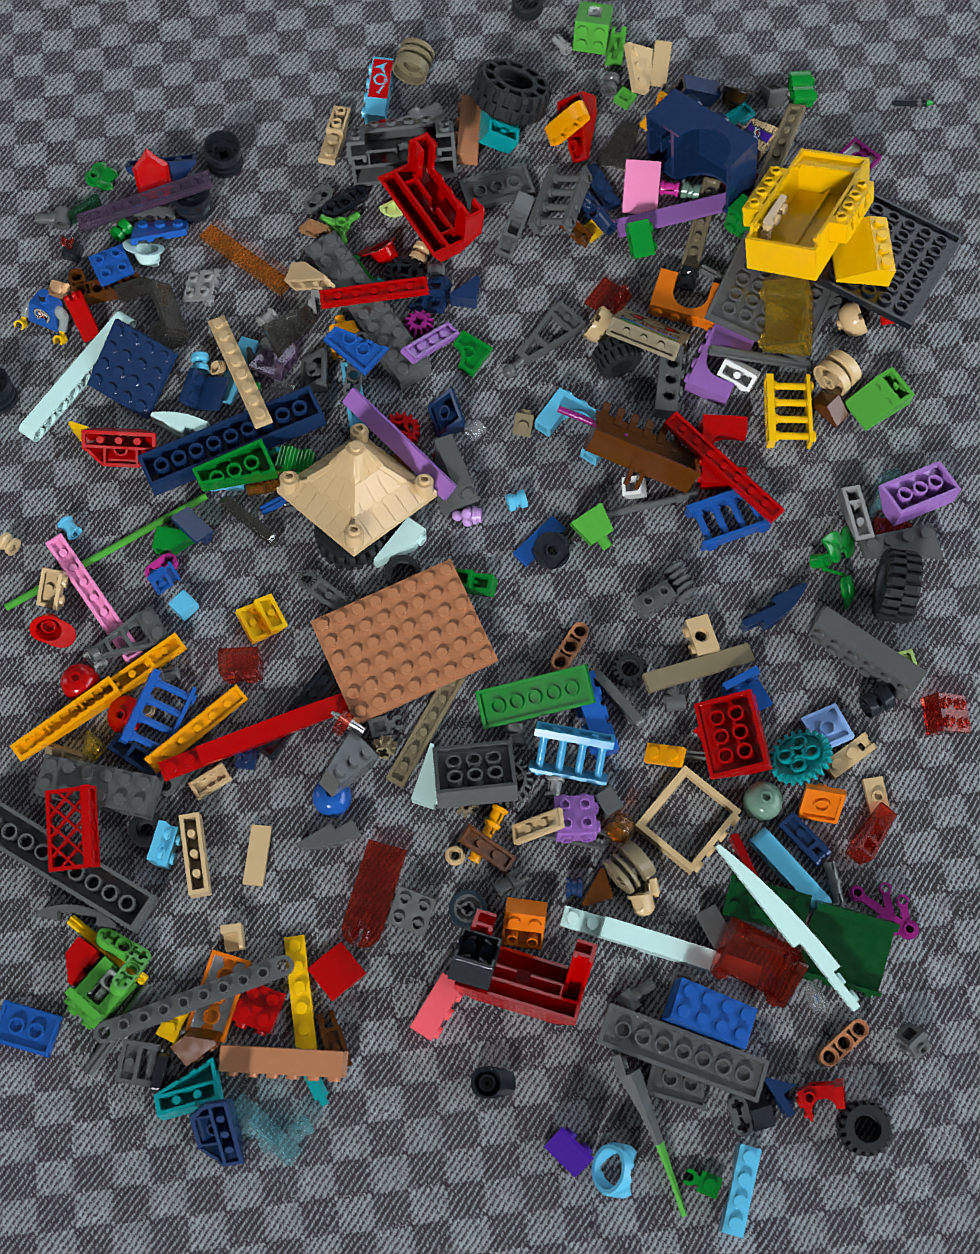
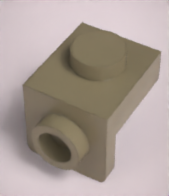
[512,408,535,437]

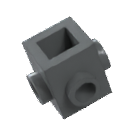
[895,1021,932,1060]

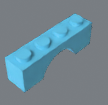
[718,1144,762,1238]

